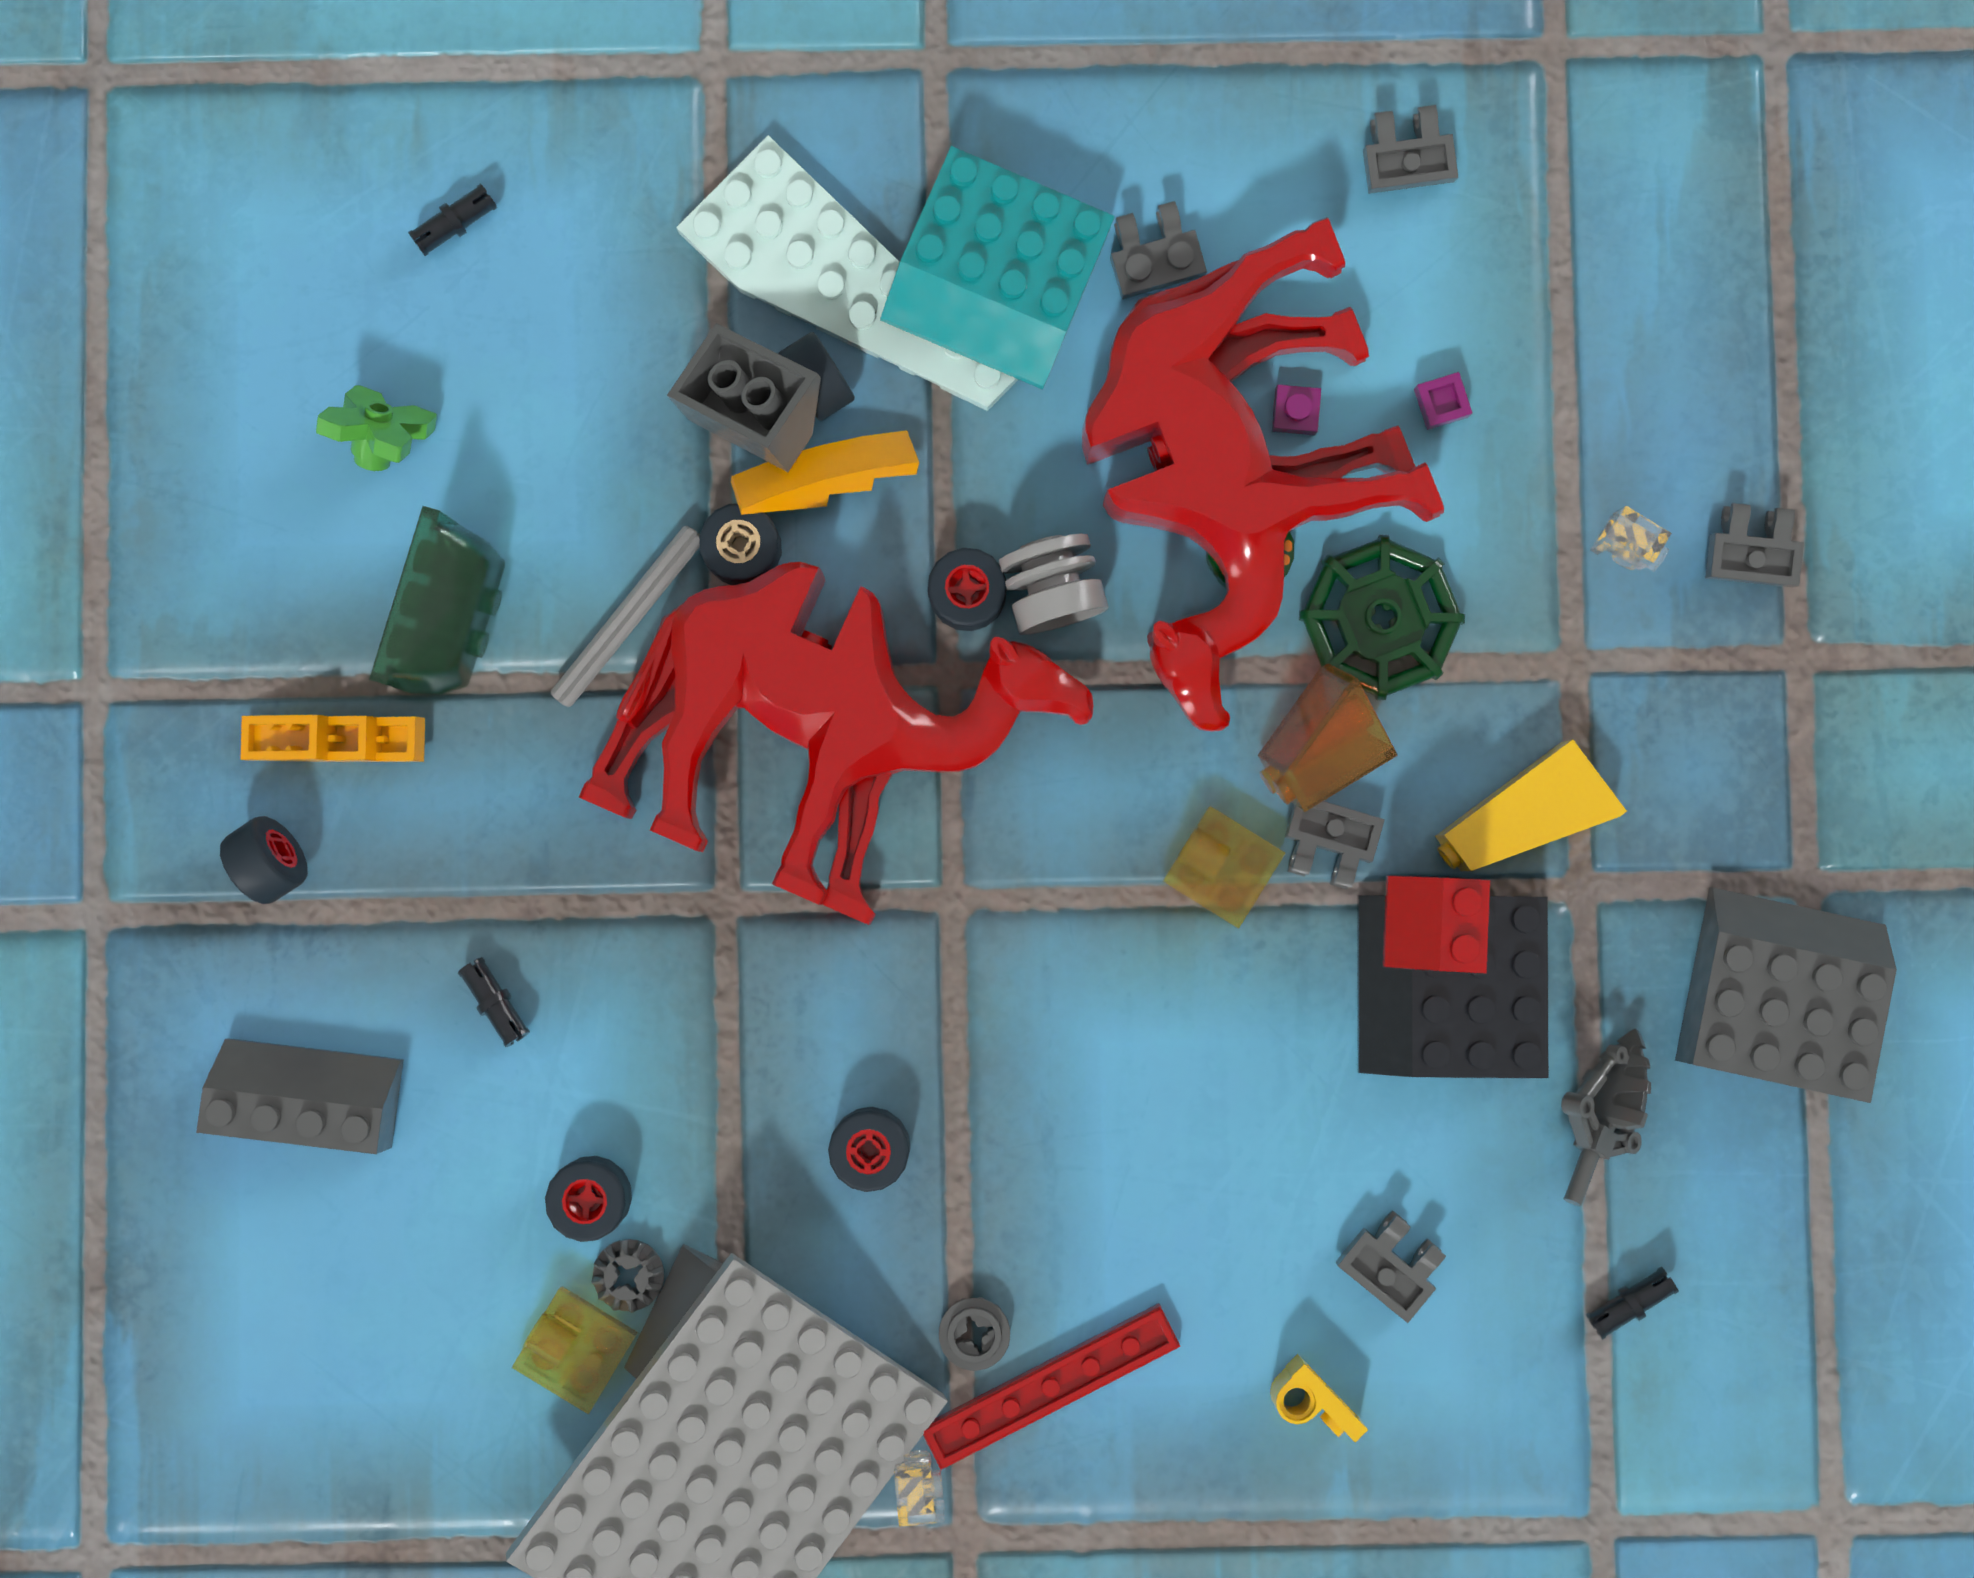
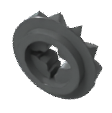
[591,1239,664,1313]
[939,1297,1010,1371]

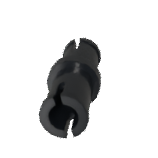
[408,183,497,256]
[458,957,530,1048]
[1585,1267,1679,1340]

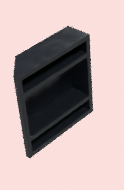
[1357,895,1549,1078]

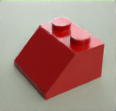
[1383,876,1490,973]

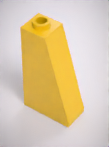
[1435,739,1627,872]

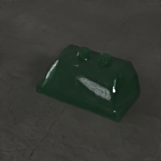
[369,506,505,695]

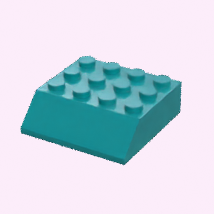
[880,146,1115,390]

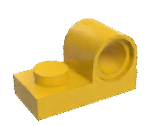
[1270,1354,1368,1443]

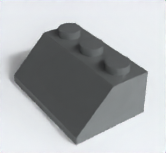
[667,323,821,472]
[624,1244,723,1379]

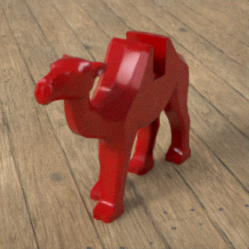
[1082,217,1444,732]
[579,562,1094,925]

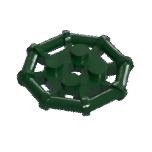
[1299,535,1465,700]

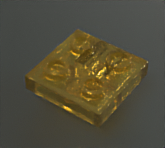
[1162,806,1286,929]
[511,1286,638,1414]

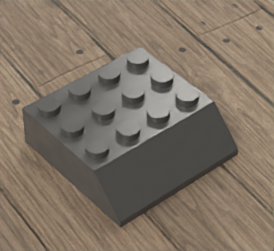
[1675,887,1897,1103]

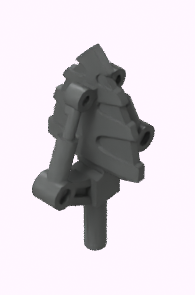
[1561,1029,1651,1206]

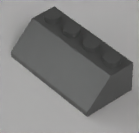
[196,1038,404,1154]

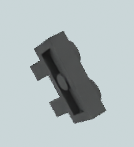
[1363,105,1458,194]
[1110,201,1207,299]
[1705,503,1804,588]
[1285,794,1385,890]
[1336,1210,1446,1323]

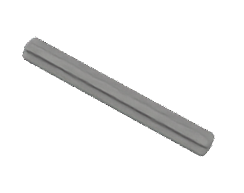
[551,526,700,707]

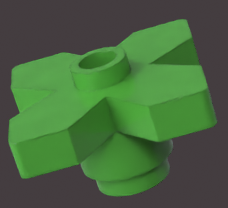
[316,385,437,471]

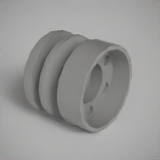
[999,533,1109,635]

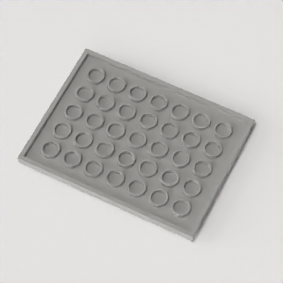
[506,1253,948,1578]

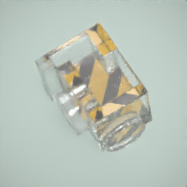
[1590,506,1672,572]
[894,1450,945,1527]

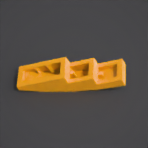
[731,430,919,515]
[240,715,425,762]

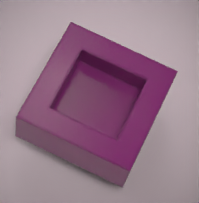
[1414,372,1473,430]
[1272,385,1321,435]

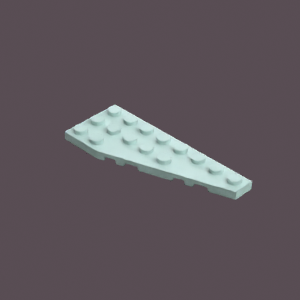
[676,135,1018,411]

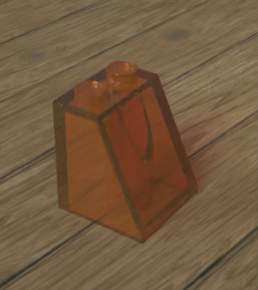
[1258,664,1398,812]

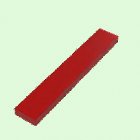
[923,1303,1181,1470]

